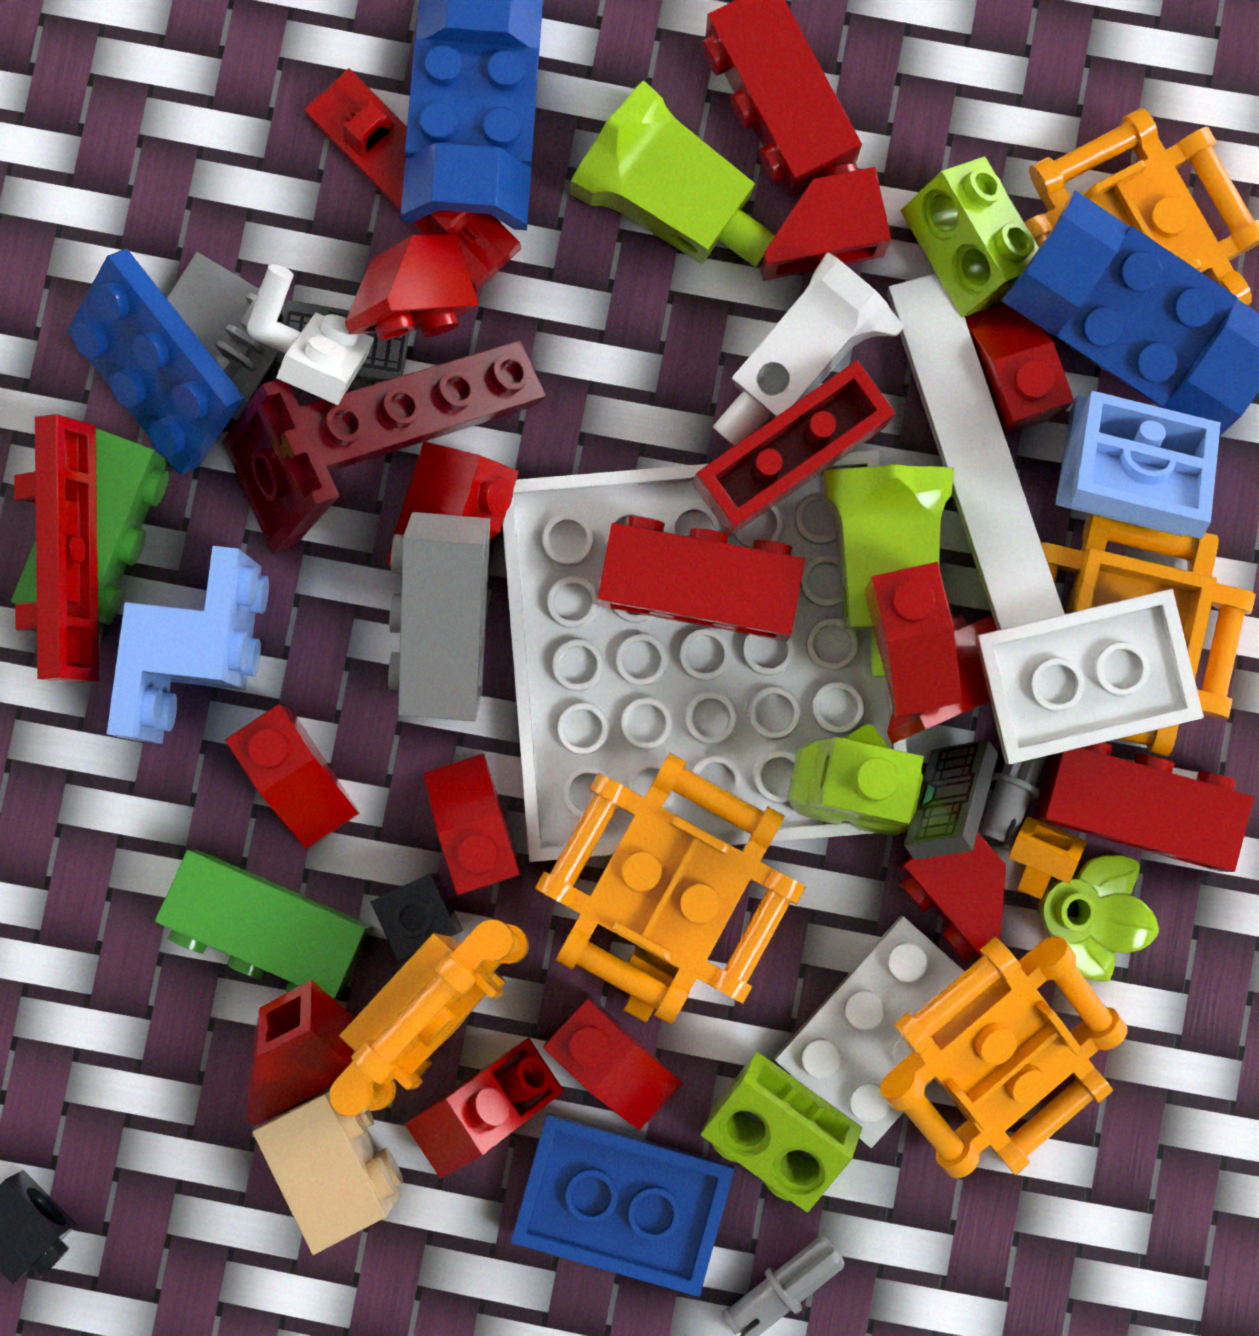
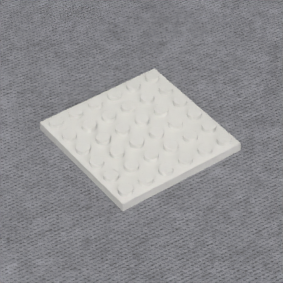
[503,450,908,862]

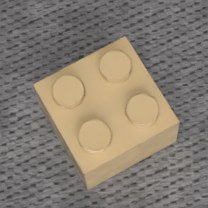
[252,1087,403,1255]

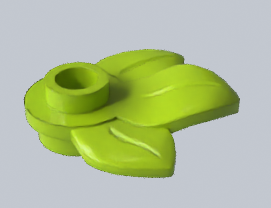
[1038,855,1159,982]

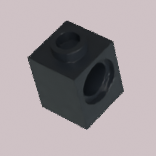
[370,873,464,961]
[0,1170,77,1284]

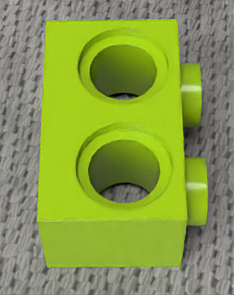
[900,156,1039,317]
[700,1051,863,1213]

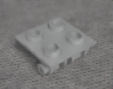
[167,252,285,421]

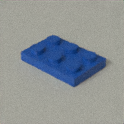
[66,248,245,476]
[511,1112,735,1297]

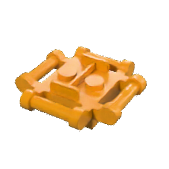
[1024,107,1259,306]
[1041,513,1256,757]
[535,752,806,1025]
[329,919,530,1117]
[880,937,1127,1179]

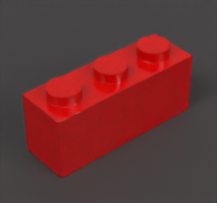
[701,0,862,197]
[693,360,896,537]
[597,516,805,642]
[1034,742,1255,872]

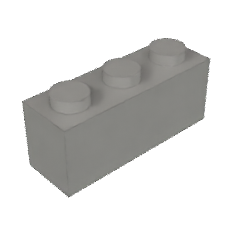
[388,512,490,722]

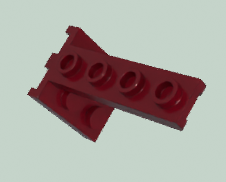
[222,341,546,554]

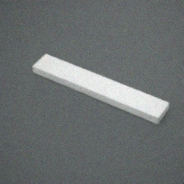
[887,273,1065,630]

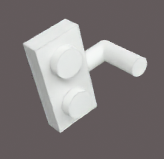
[247,264,374,405]

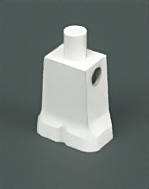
[713,252,905,446]

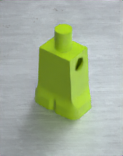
[569,80,775,267]
[819,464,954,676]
[787,724,924,835]

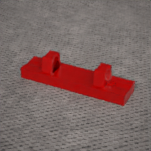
[304,68,521,291]
[14,414,99,683]

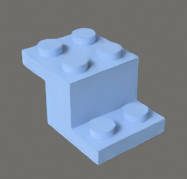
[1055,391,1221,539]
[107,546,269,744]

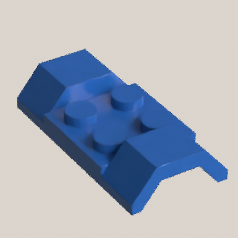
[401,0,543,231]
[1000,190,1259,436]

